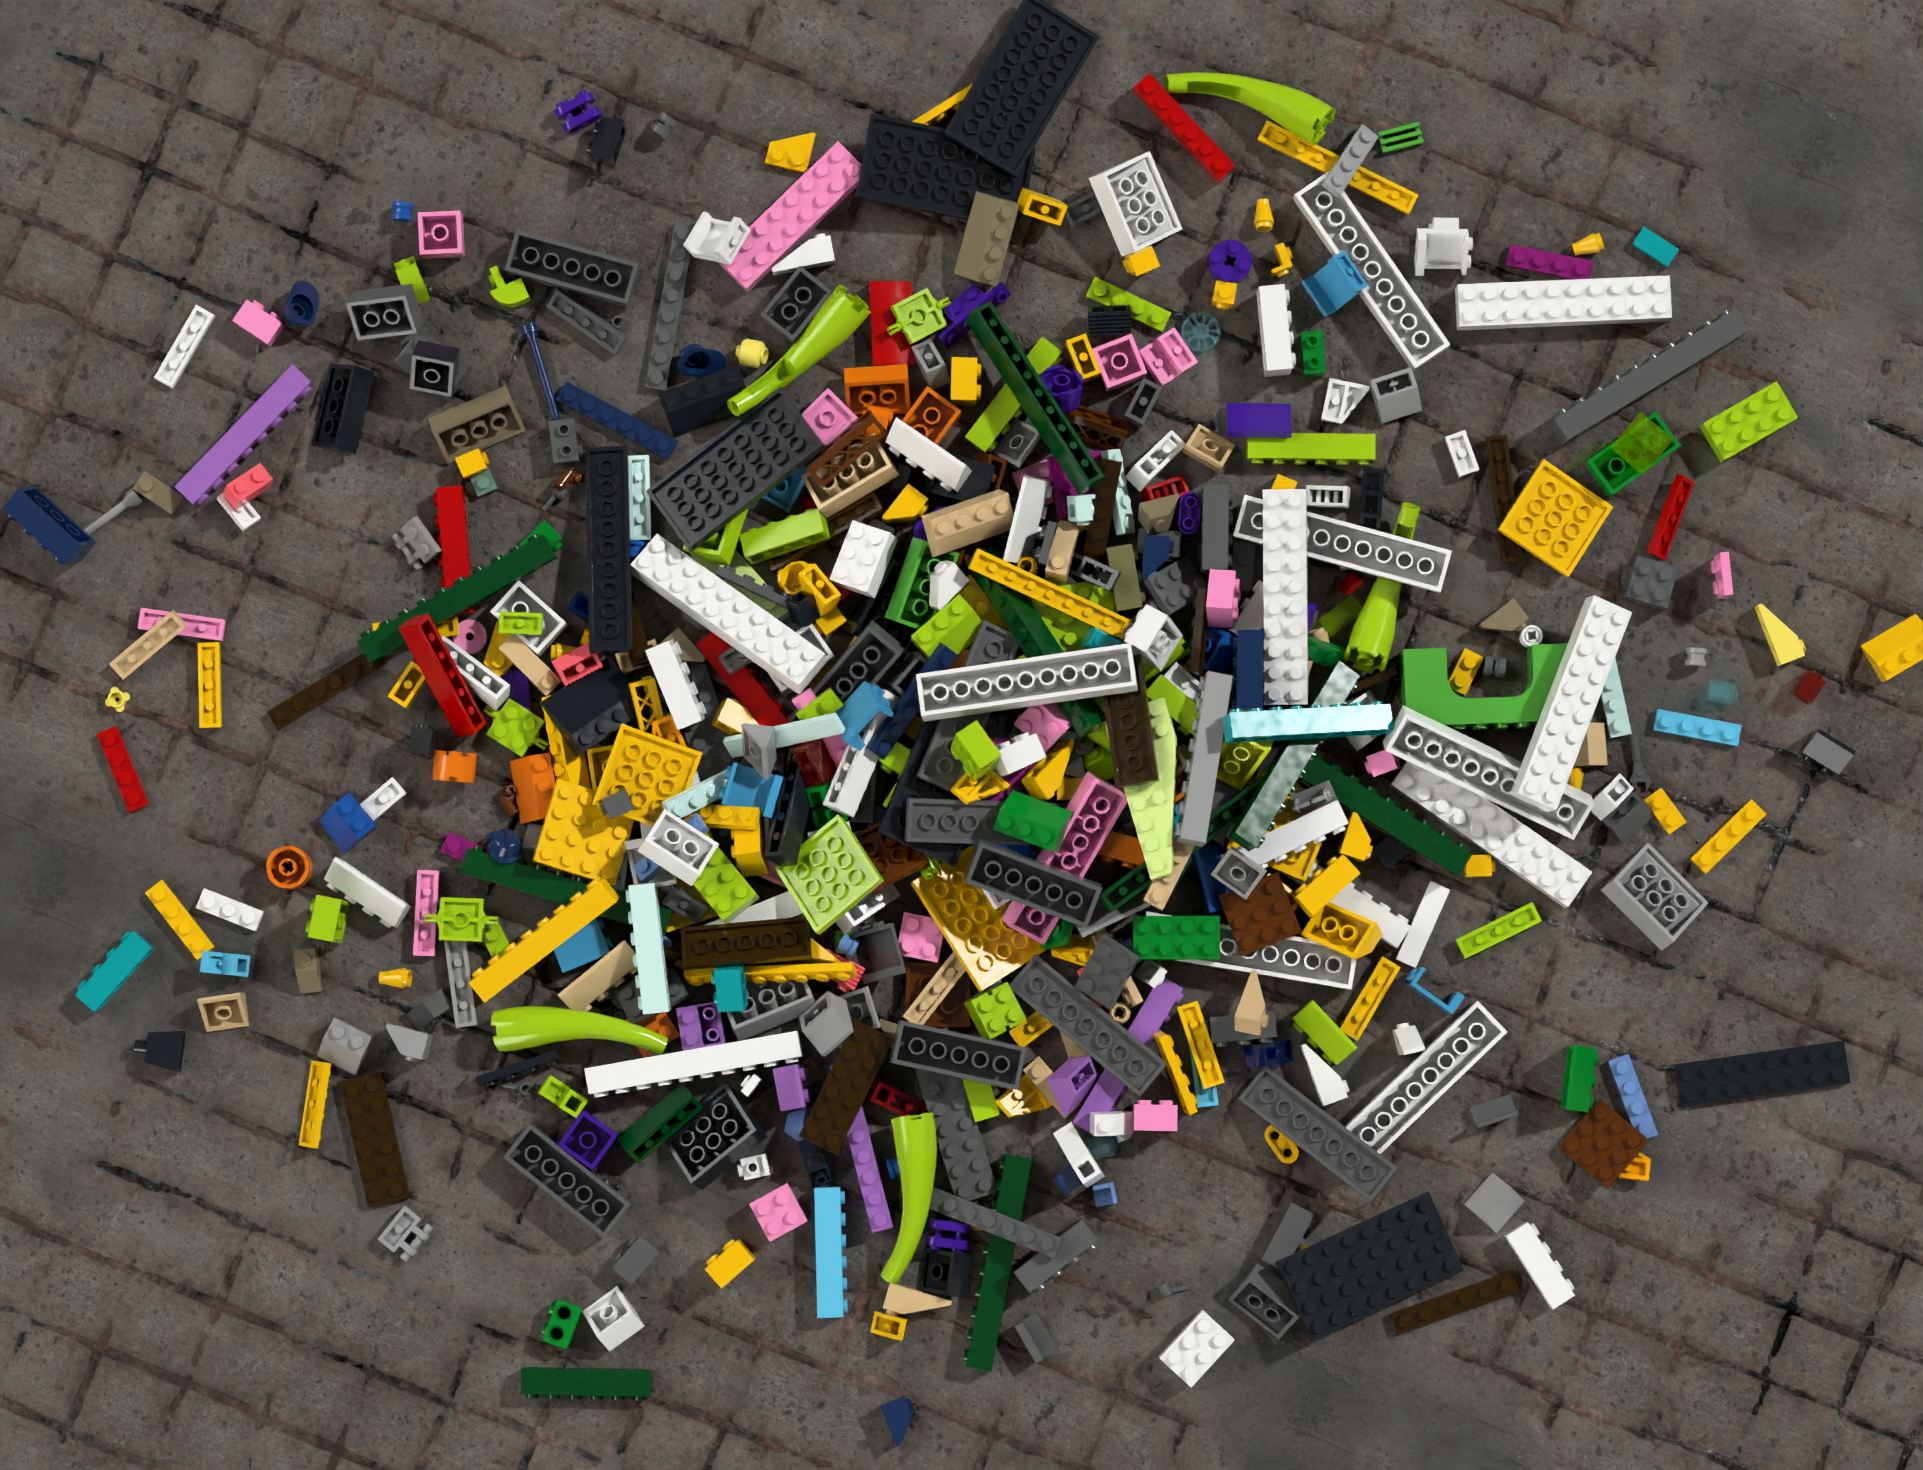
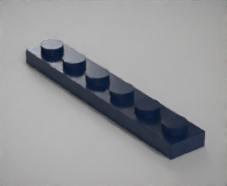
[556,381,679,460]
[866,642,958,760]

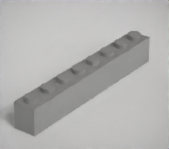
[1175,671,1233,847]

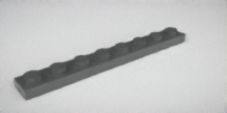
[645,222,695,391]
[899,1187,1064,1259]

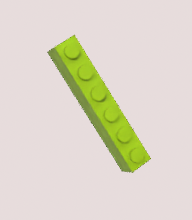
[965,337,1063,454]
[1246,433,1376,466]

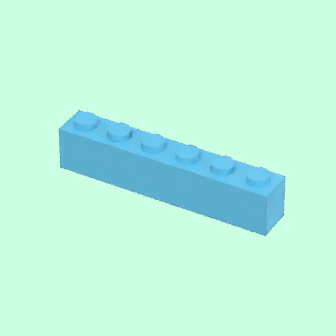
[814,1187,848,1318]

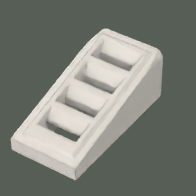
[1306,485,1350,509]

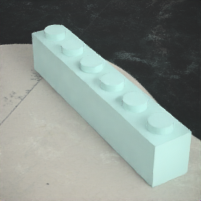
[626,882,671,1014]

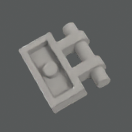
[392,516,441,571]
[378,1205,433,1262]

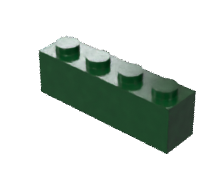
[617,1083,704,1164]

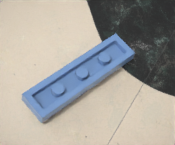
[633,813,709,883]
[1607,1054,1658,1139]

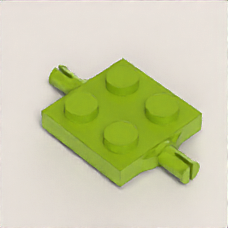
[887,288,951,345]
[483,698,549,757]
[424,897,498,942]

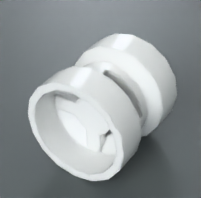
[1519,625,1543,648]

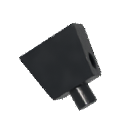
[134,1031,187,1072]

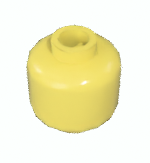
[736,339,769,368]

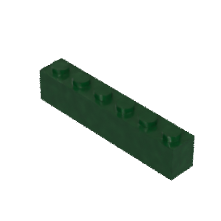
[521,1367,652,1401]

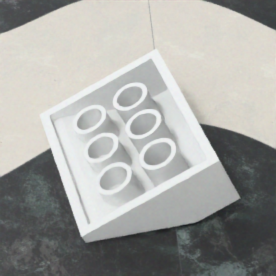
[1089,151,1182,256]
[1003,475,1053,563]

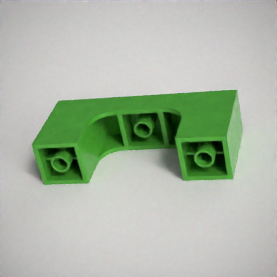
[1399,643,1568,731]

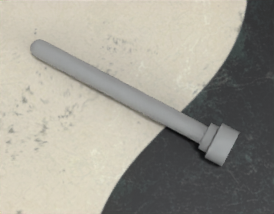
[83,488,143,536]

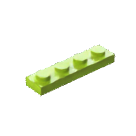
[1086,277,1171,333]
[1455,902,1542,959]

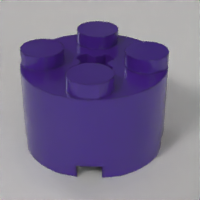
[1208,240,1252,285]
[1041,365,1083,413]

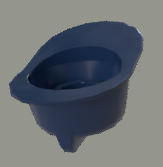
[283,280,319,326]
[677,344,726,378]
[487,827,522,864]

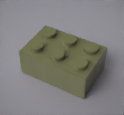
[1105,544,1146,615]

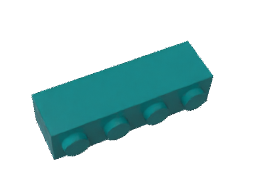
[75,931,156,1012]

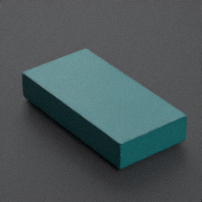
[1632,227,1679,268]

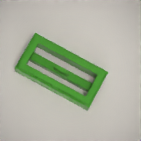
[1377,122,1424,154]

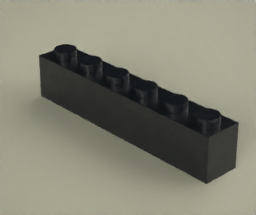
[764,740,824,867]

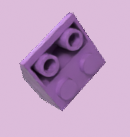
[676,1002,725,1051]
[1047,1056,1098,1116]
[773,1064,810,1111]

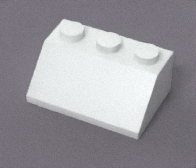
[638,809,719,886]

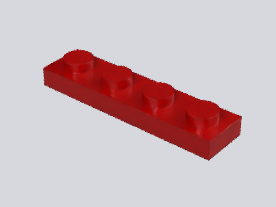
[1647,474,1695,561]
[97,726,150,813]

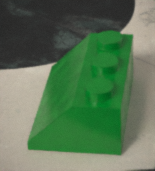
[993,790,1073,852]
[1560,1045,1599,1112]

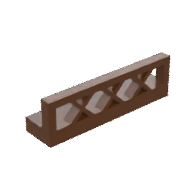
[1064,405,1131,452]
[804,409,888,488]

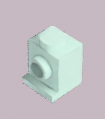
[1067,494,1095,526]

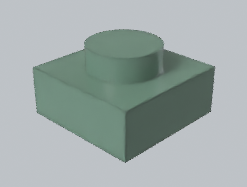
[470,469,498,497]

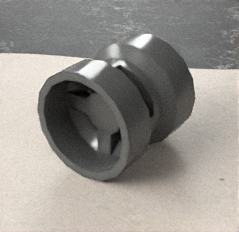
[649,112,678,141]
[1482,655,1507,679]

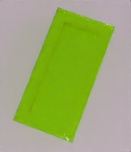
[1318,595,1362,637]

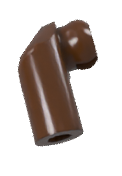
[554,470,585,491]
[500,784,519,817]

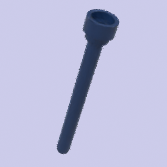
[520,323,561,421]

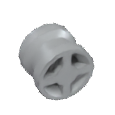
[1685,648,1707,667]

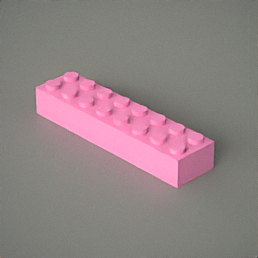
[718,141,861,293]
[1002,771,1127,945]

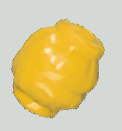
[777,561,813,596]

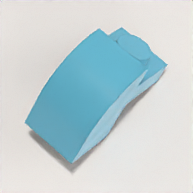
[200,951,250,977]

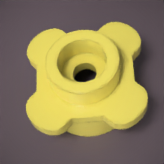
[105,687,130,712]

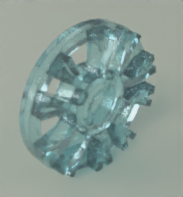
[1181,312,1221,352]

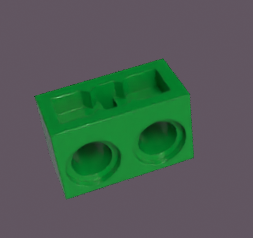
[1299,330,1326,378]
[541,1299,583,1349]

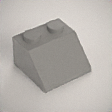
[317,1018,375,1075]
[386,1023,433,1063]

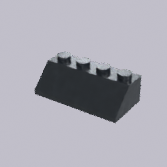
[311,364,375,454]
[658,364,746,437]

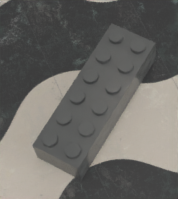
[505,229,640,308]
[788,620,905,747]
[964,839,1102,928]
[889,1020,1027,1090]
[503,1123,633,1238]

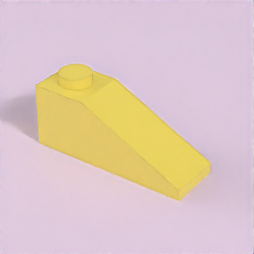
[1754,604,1806,667]

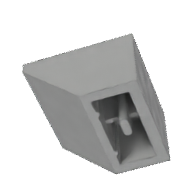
[1369,367,1422,424]
[799,991,854,1057]

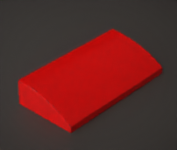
[869,281,916,366]

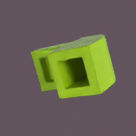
[394,256,430,304]
[488,266,531,307]
[538,1074,588,1118]

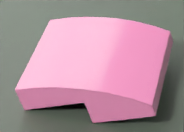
[1139,327,1198,387]

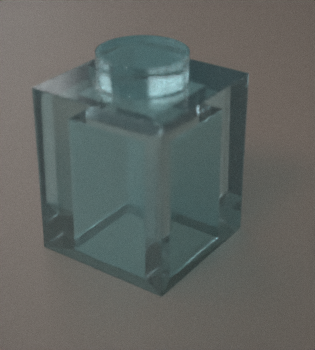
[1704,679,1739,706]
[1083,1136,1117,1160]

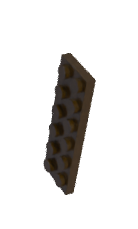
[1103,654,1160,789]
[681,916,812,970]
[799,1019,894,1155]
[340,1072,411,1207]

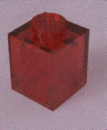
[1791,670,1826,705]

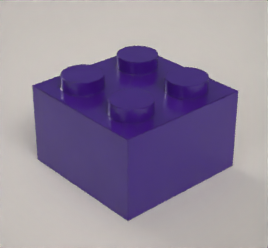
[558,1110,620,1170]

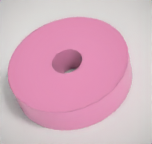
[453,619,487,654]

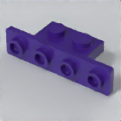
[939,282,1011,349]

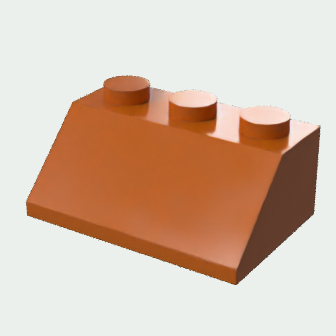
[844,364,910,417]
[510,752,556,824]

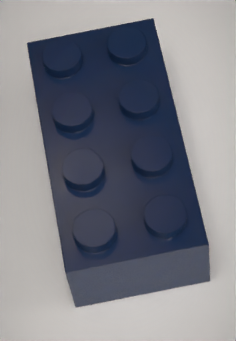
[3,485,96,565]
[1232,630,1265,712]

